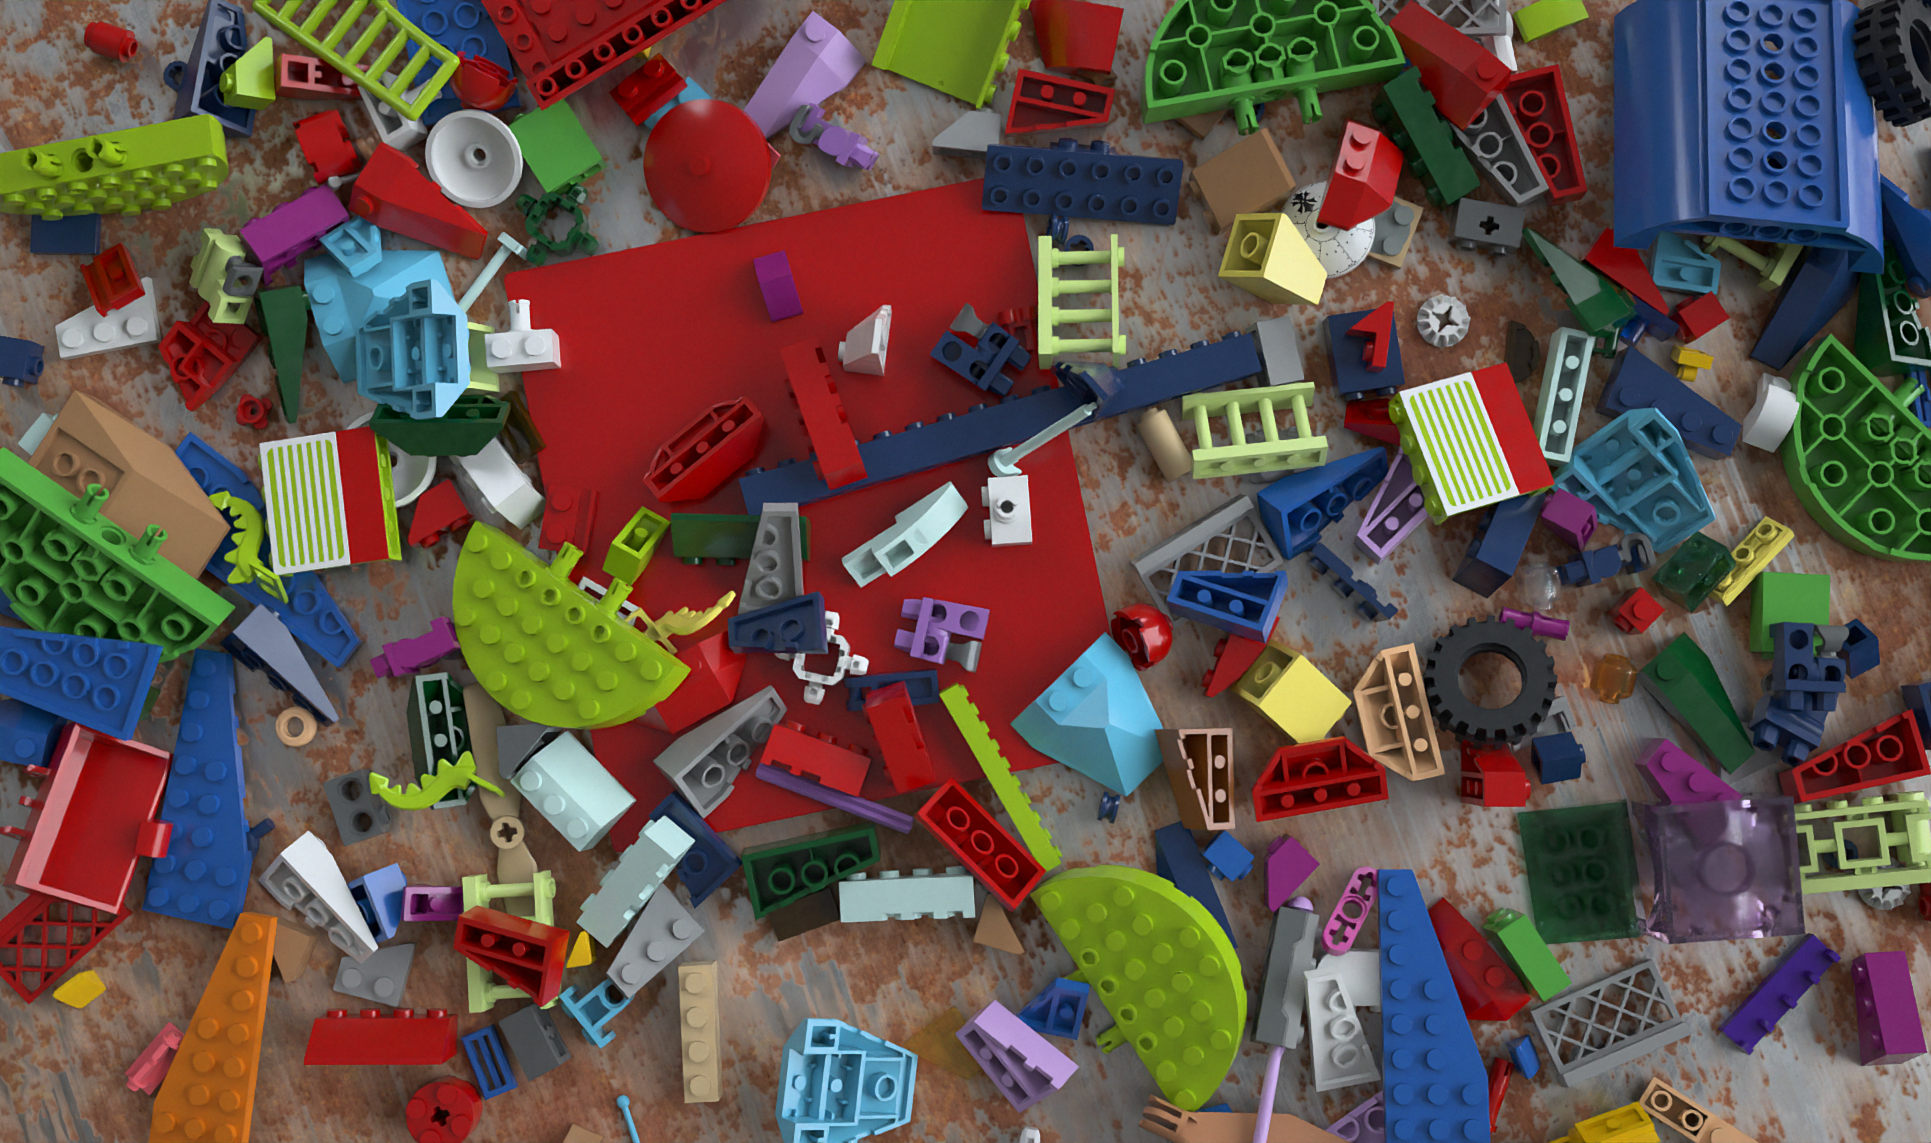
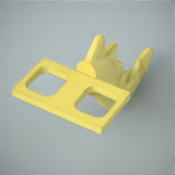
[624,591,736,655]

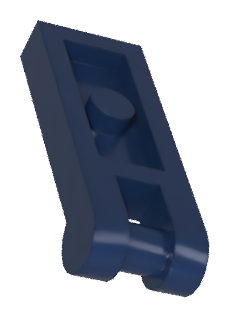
[844,668,940,711]

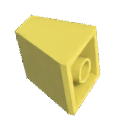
[1218,213,1327,305]
[1229,639,1352,744]

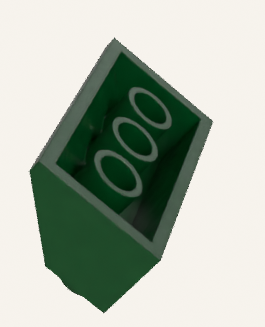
[671,513,811,566]

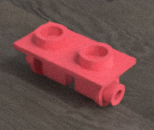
[125,1022,185,1095]

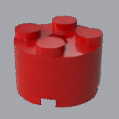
[292,109,362,185]
[406,1075,483,1143]

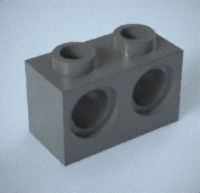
[323,769,392,846]

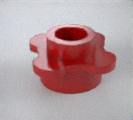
[236,394,273,430]

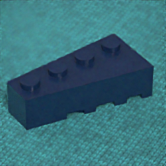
[1595,346,1742,461]

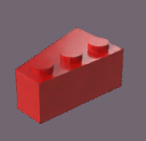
[760,720,873,797]
[1460,739,1531,807]
[453,905,570,1007]

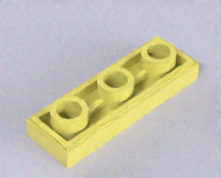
[1699,516,1794,607]

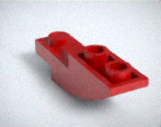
[1200,616,1280,698]

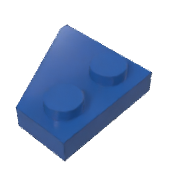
[1016,977,1090,1040]

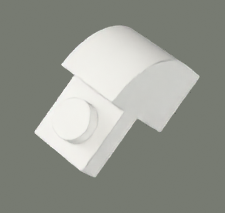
[1742,373,1800,453]

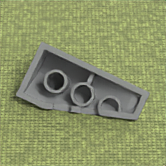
[653,686,787,819]

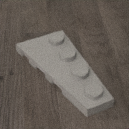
[738,503,804,615]

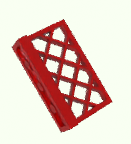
[0,894,133,1004]

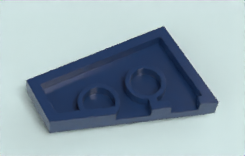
[1306,542,1398,622]
[728,591,828,654]
[649,790,743,909]

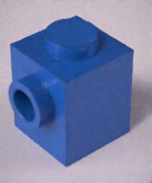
[1200,829,1255,882]

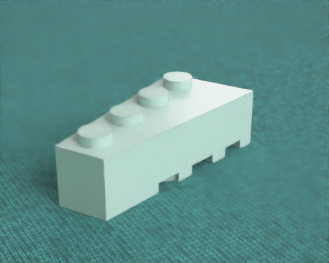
[576,815,695,948]
[839,866,975,922]

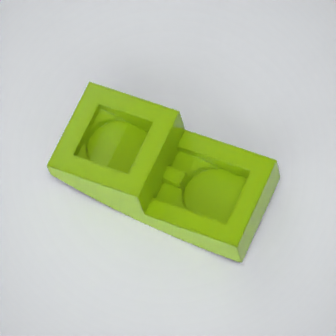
[1512,0,1589,43]

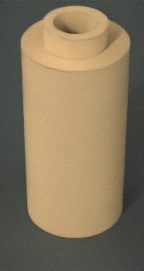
[1137,407,1192,483]

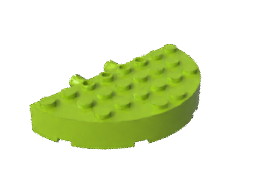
[0,114,228,221]
[452,521,691,729]
[1030,865,1247,1112]

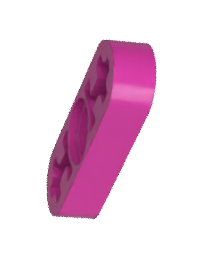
[1321,866,1377,956]

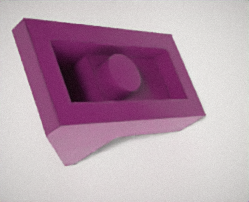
[401,884,464,921]

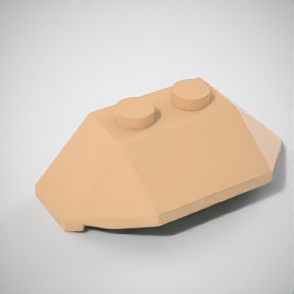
[1353,643,1445,782]

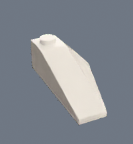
[838,304,892,376]
[258,831,378,964]

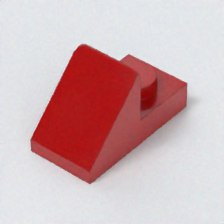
[1345,301,1394,373]

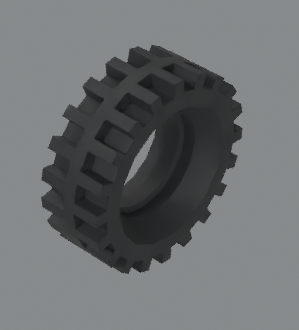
[1853,0,1931,128]
[1424,615,1557,750]

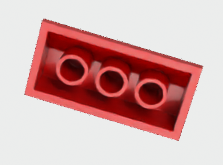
[914,777,1046,912]
[304,1008,458,1065]

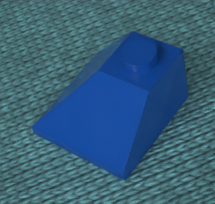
[347,863,407,944]

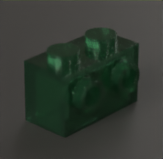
[1652,531,1737,613]

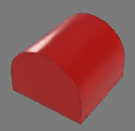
[133,819,173,858]

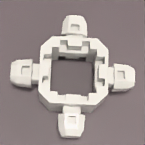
[774,611,869,705]

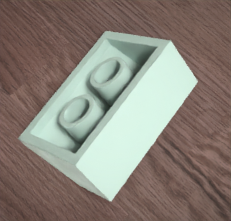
[510,731,637,852]

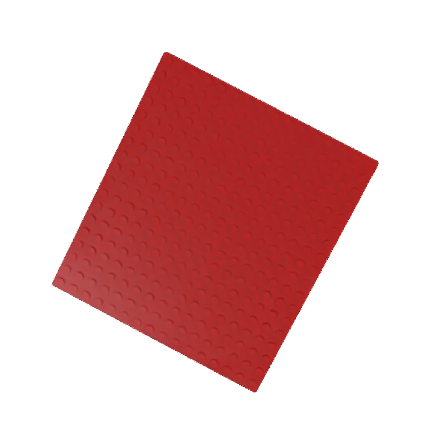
[504,178,1111,853]

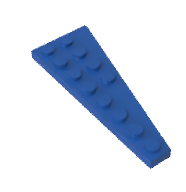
[0,626,163,741]

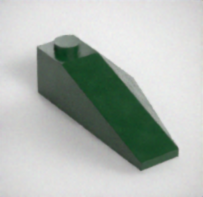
[1522,227,1638,338]
[1854,240,1931,377]
[253,284,311,424]
[1635,632,1756,775]

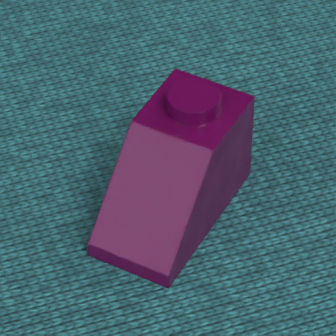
[1540,488,1598,553]
[1263,834,1320,912]

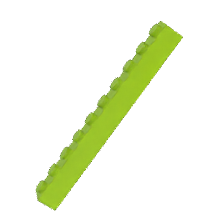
[939,682,1063,872]

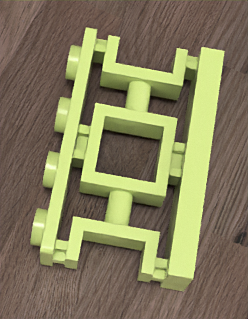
[1783,792,1931,895]

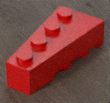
[1501,64,1588,207]
[779,336,868,491]
[1778,709,1931,806]

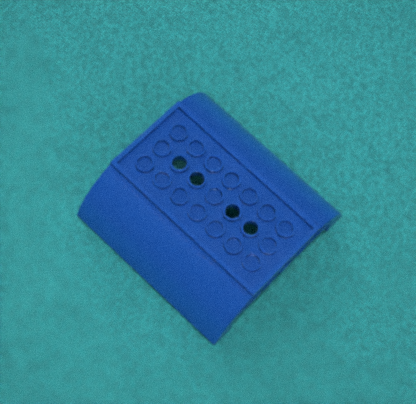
[1614,0,1884,274]

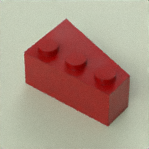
[1005,68,1115,138]
[862,681,936,794]

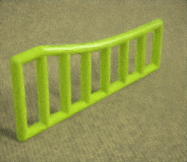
[252,0,460,121]

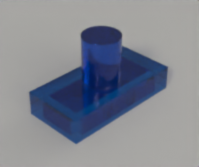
[1619,294,1680,347]

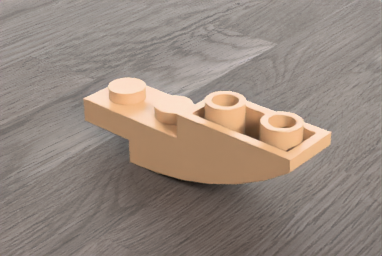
[1638,1076,1759,1143]

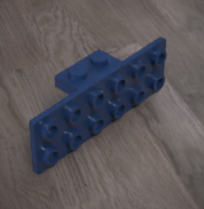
[982,138,1183,225]

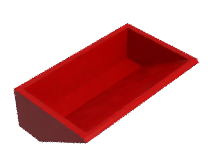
[0,722,174,915]

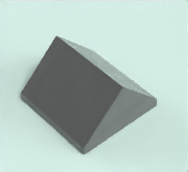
[496,723,564,779]

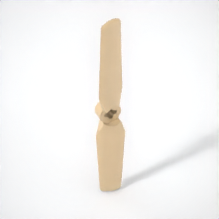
[463,681,538,917]

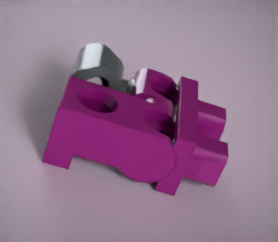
[370,616,464,678]

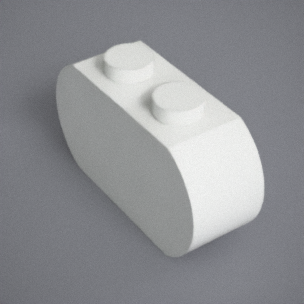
[1315,948,1381,1012]

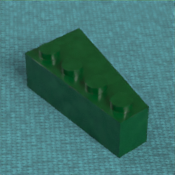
[1371,66,1481,212]
[741,821,881,921]

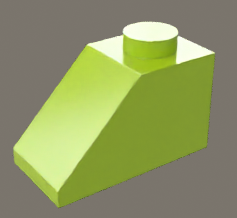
[219,37,275,111]
[602,506,671,586]

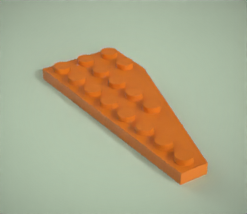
[149,911,278,1143]

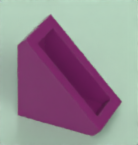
[753,250,803,323]

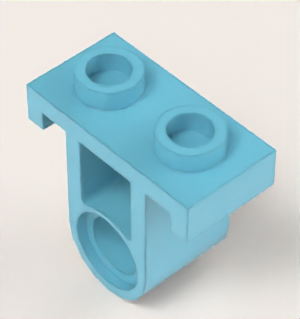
[559,978,635,1049]

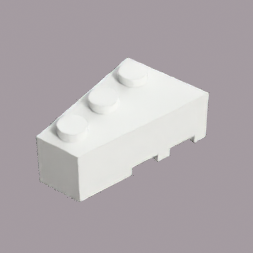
[449,436,546,530]

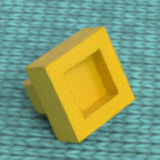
[1670,344,1714,383]

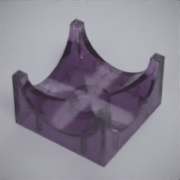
[1631,792,1805,944]

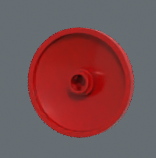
[643,99,772,233]

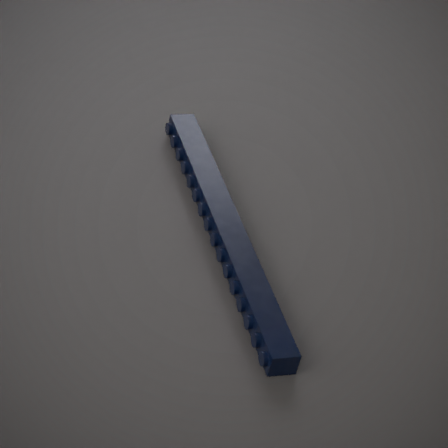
[739,331,1262,515]

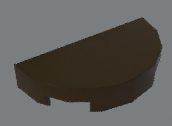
[1504,320,1540,384]

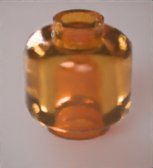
[1589,653,1637,704]

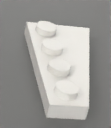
[1303,965,1381,1092]

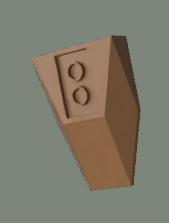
[28,390,231,580]

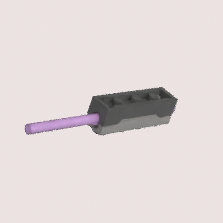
[1250,896,1322,1143]

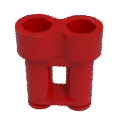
[997,305,1038,354]

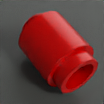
[84,21,138,62]

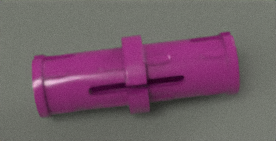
[1498,606,1570,641]

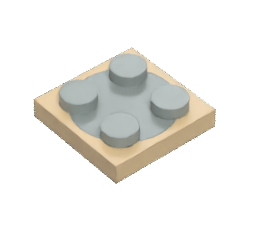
[1366,196,1424,270]

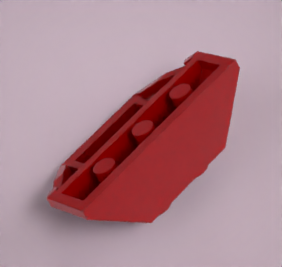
[1316,116,1404,232]
[643,396,765,503]
[631,630,747,734]
[1251,736,1389,822]
[1427,897,1531,1021]

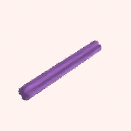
[756,763,914,834]

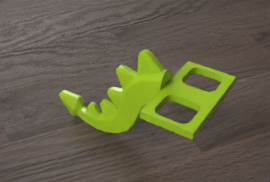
[208,491,289,604]
[369,751,506,811]

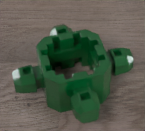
[515,183,600,267]

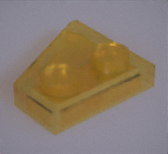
[903,1005,983,1081]

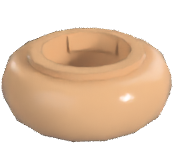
[275,707,317,747]

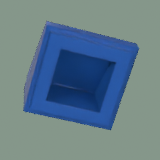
[1506,1035,1541,1079]

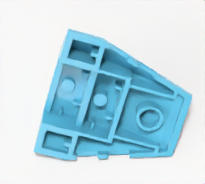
[304,250,456,384]
[355,279,471,420]
[1551,407,1716,554]
[1010,632,1164,797]
[775,1018,918,1143]

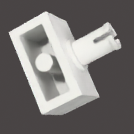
[357,71,442,151]
[485,300,561,373]
[981,475,1032,547]

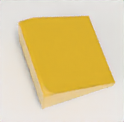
[566,930,597,968]
[52,970,106,1009]

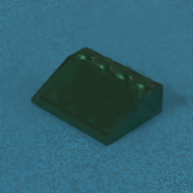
[1518,798,1648,945]

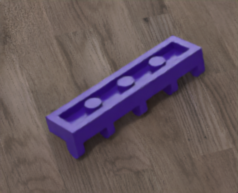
[1718,933,1841,1056]

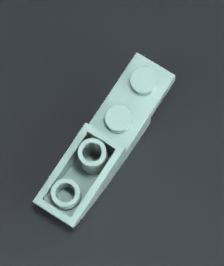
[841,481,968,588]

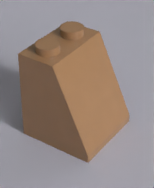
[1187,127,1297,236]

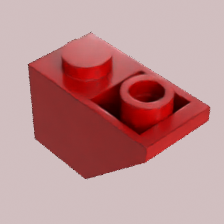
[407,479,476,550]

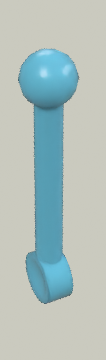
[616,1095,640,1143]

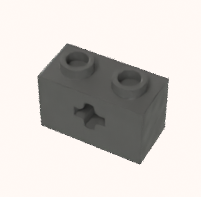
[1447,198,1526,257]

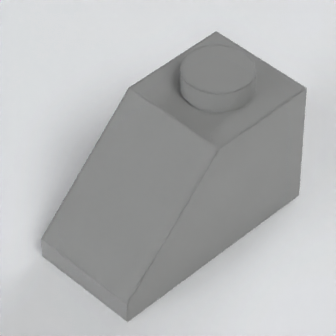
[932,108,1002,160]

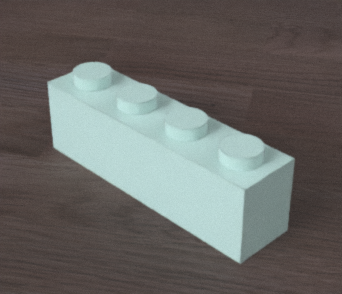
[1533,327,1594,467]

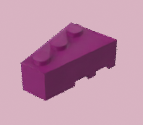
[239,183,349,287]
[1634,738,1748,853]
[1851,951,1927,1066]

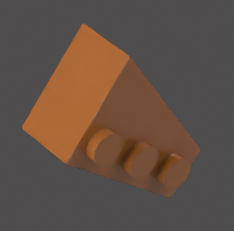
[1154,728,1235,830]

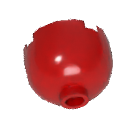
[449,51,518,111]
[1111,603,1173,671]

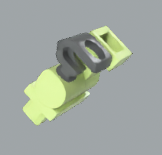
[189,228,264,324]

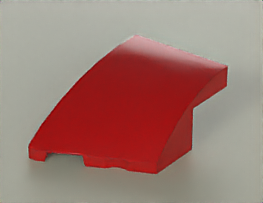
[1029,0,1124,76]
[158,300,264,412]

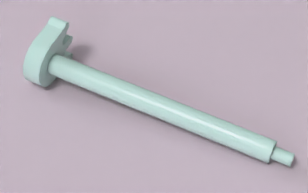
[458,232,528,313]
[988,402,1097,477]

